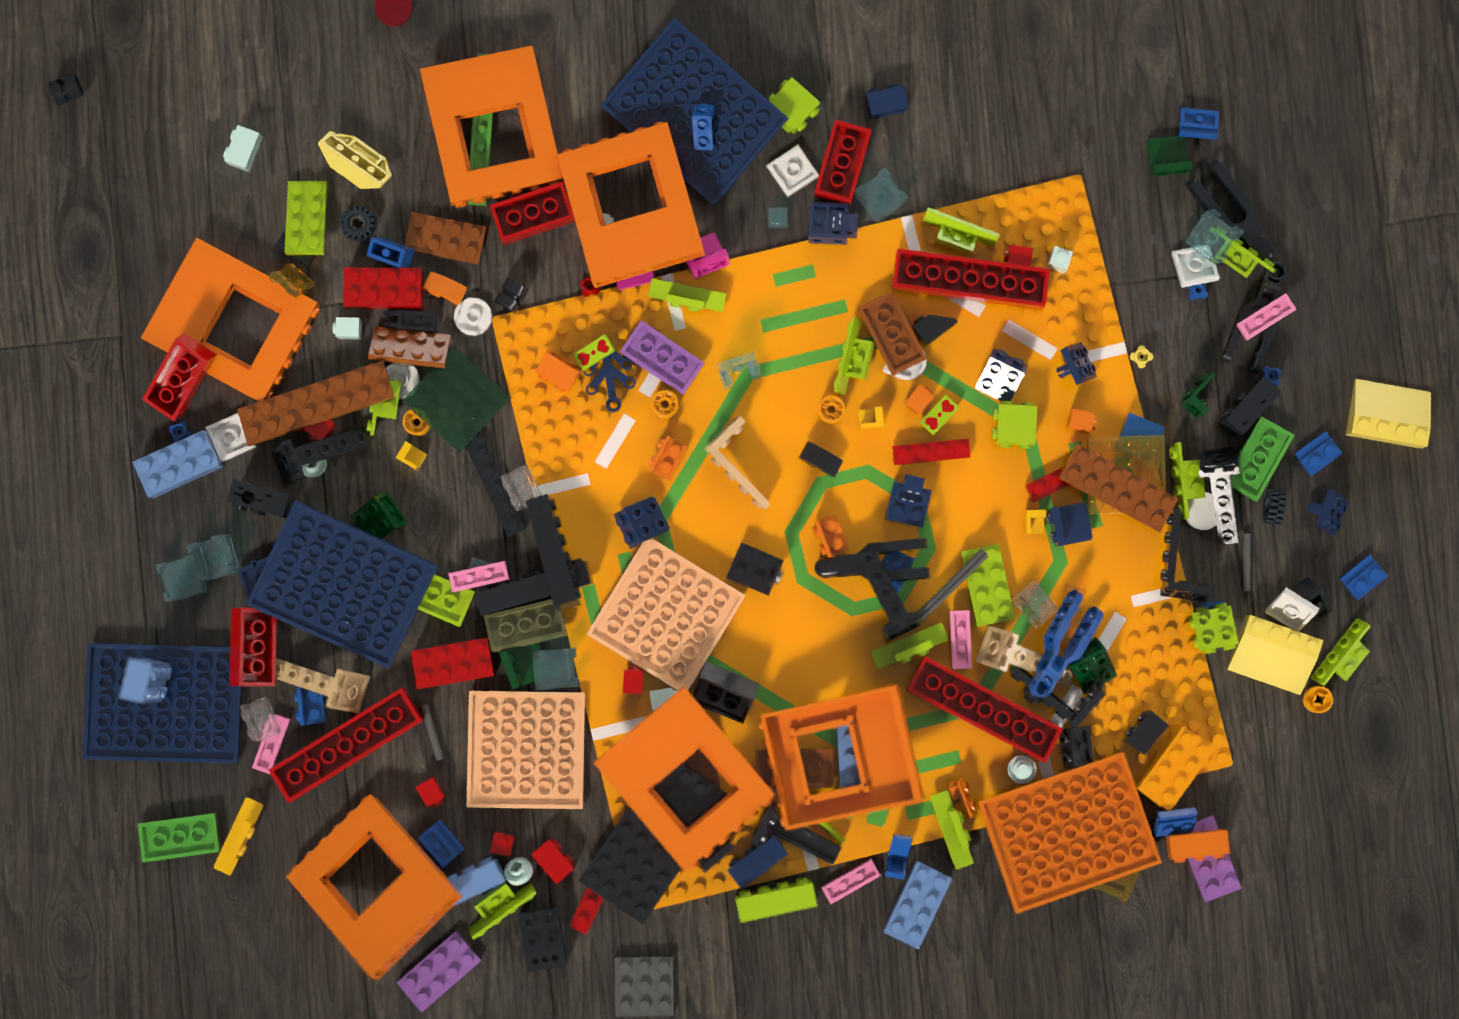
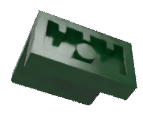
[1147,136,1193,177]
[1180,372,1216,419]
[351,491,408,539]
[1068,637,1117,694]
[499,643,550,689]

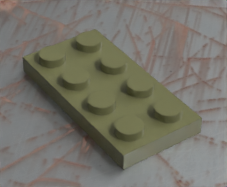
[484,599,567,654]

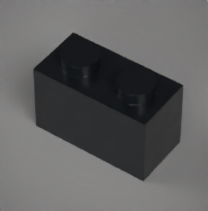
[1123,710,1169,755]

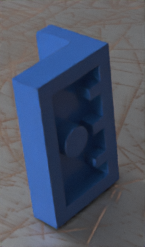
[294,687,326,725]

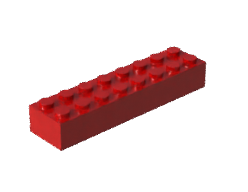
[891,248,1050,310]
[906,656,1063,763]
[268,688,424,803]

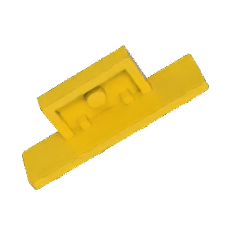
[214,797,264,875]

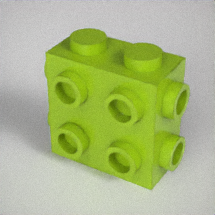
[768,77,820,134]
[992,401,1037,449]
[1189,603,1239,654]

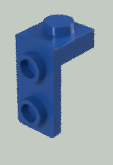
[692,103,715,150]
[885,834,912,880]

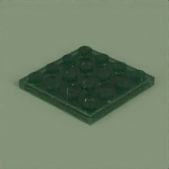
[402,347,511,453]

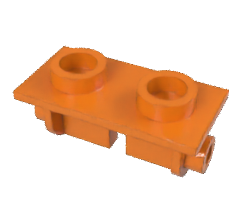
[948,778,977,820]

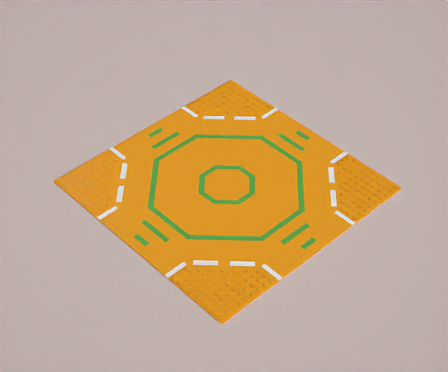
[492,175,1233,910]

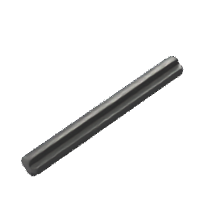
[918,549,988,622]

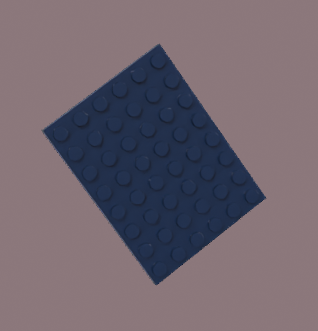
[600,17,789,206]
[246,500,438,668]
[83,643,242,763]

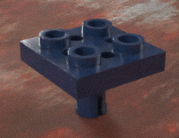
[1056,342,1097,385]
[1308,489,1348,536]

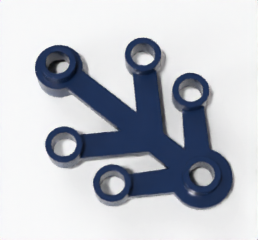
[583,341,635,413]

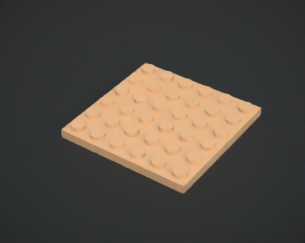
[587,539,746,690]
[467,691,585,809]

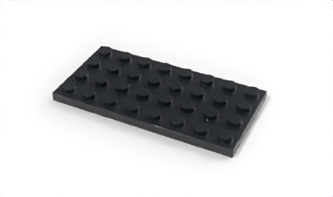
[579,763,728,924]

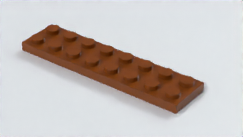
[237,360,395,446]

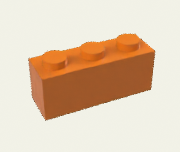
[1166,829,1230,863]

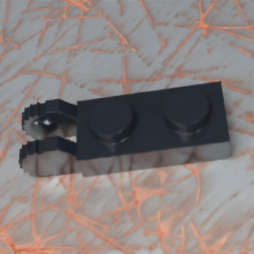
[383,310,438,332]

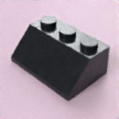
[692,662,760,724]

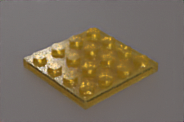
[1087,435,1166,515]

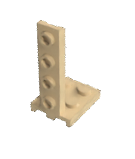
[704,416,770,509]
[975,626,1074,687]
[275,658,370,713]

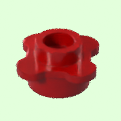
[579,277,600,297]

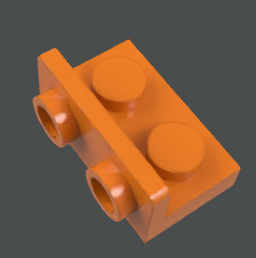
[648,435,688,481]
[812,514,849,558]

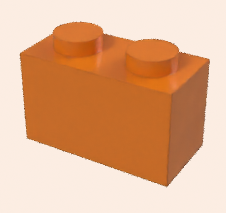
[535,350,582,392]

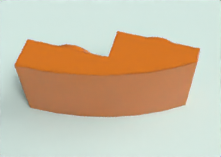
[422,272,467,305]

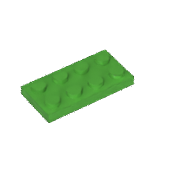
[1230,416,1295,502]
[138,813,221,862]

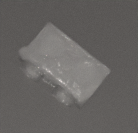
[501,465,541,511]
[1012,580,1059,628]
[240,697,281,742]

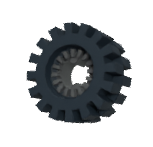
[340,206,376,242]
[1262,489,1287,526]

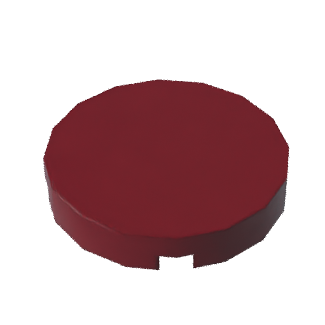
[374,0,413,27]

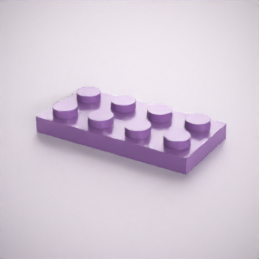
[620,320,705,395]
[1187,815,1242,902]
[397,931,481,1012]

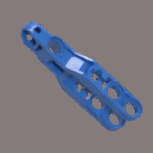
[1030,589,1104,697]

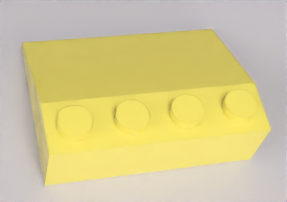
[1346,379,1431,449]
[1227,615,1324,695]

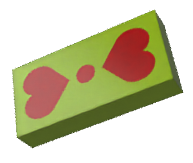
[573,334,616,371]
[919,395,960,435]

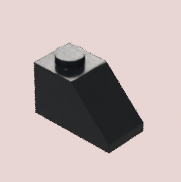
[912,315,958,347]
[1293,577,1332,622]

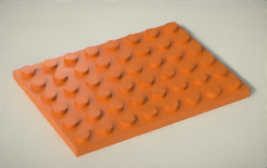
[977,752,1162,914]

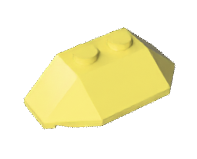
[318,131,392,189]

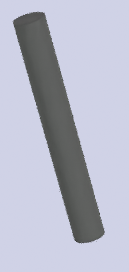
[1243,534,1251,591]
[421,704,444,761]

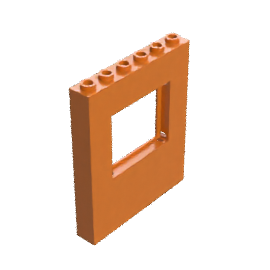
[420,46,563,208]
[557,122,706,288]
[141,237,321,402]
[759,684,925,830]
[594,686,775,871]
[286,794,463,980]

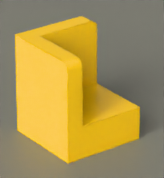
[858,406,884,429]
[396,441,427,471]
[1024,510,1046,534]

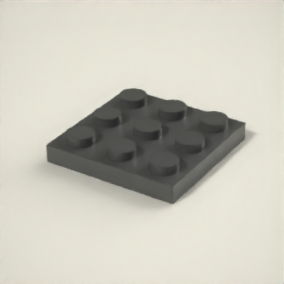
[615,956,674,1017]

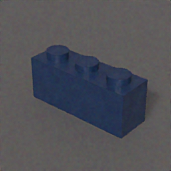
[727,834,788,889]

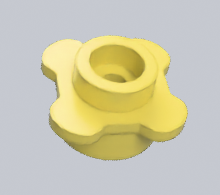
[1130,345,1153,368]

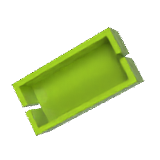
[736,877,817,922]

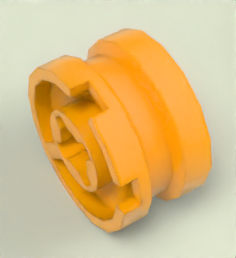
[652,390,678,418]
[818,395,845,423]
[403,408,431,436]
[1303,686,1333,713]

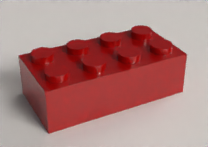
[813,119,872,207]
[490,181,575,245]
[343,267,424,310]
[142,333,217,421]
[229,608,277,686]
[411,638,496,689]

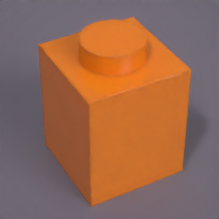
[904,385,934,416]
[1066,408,1097,434]

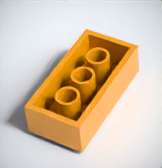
[1135,725,1215,811]

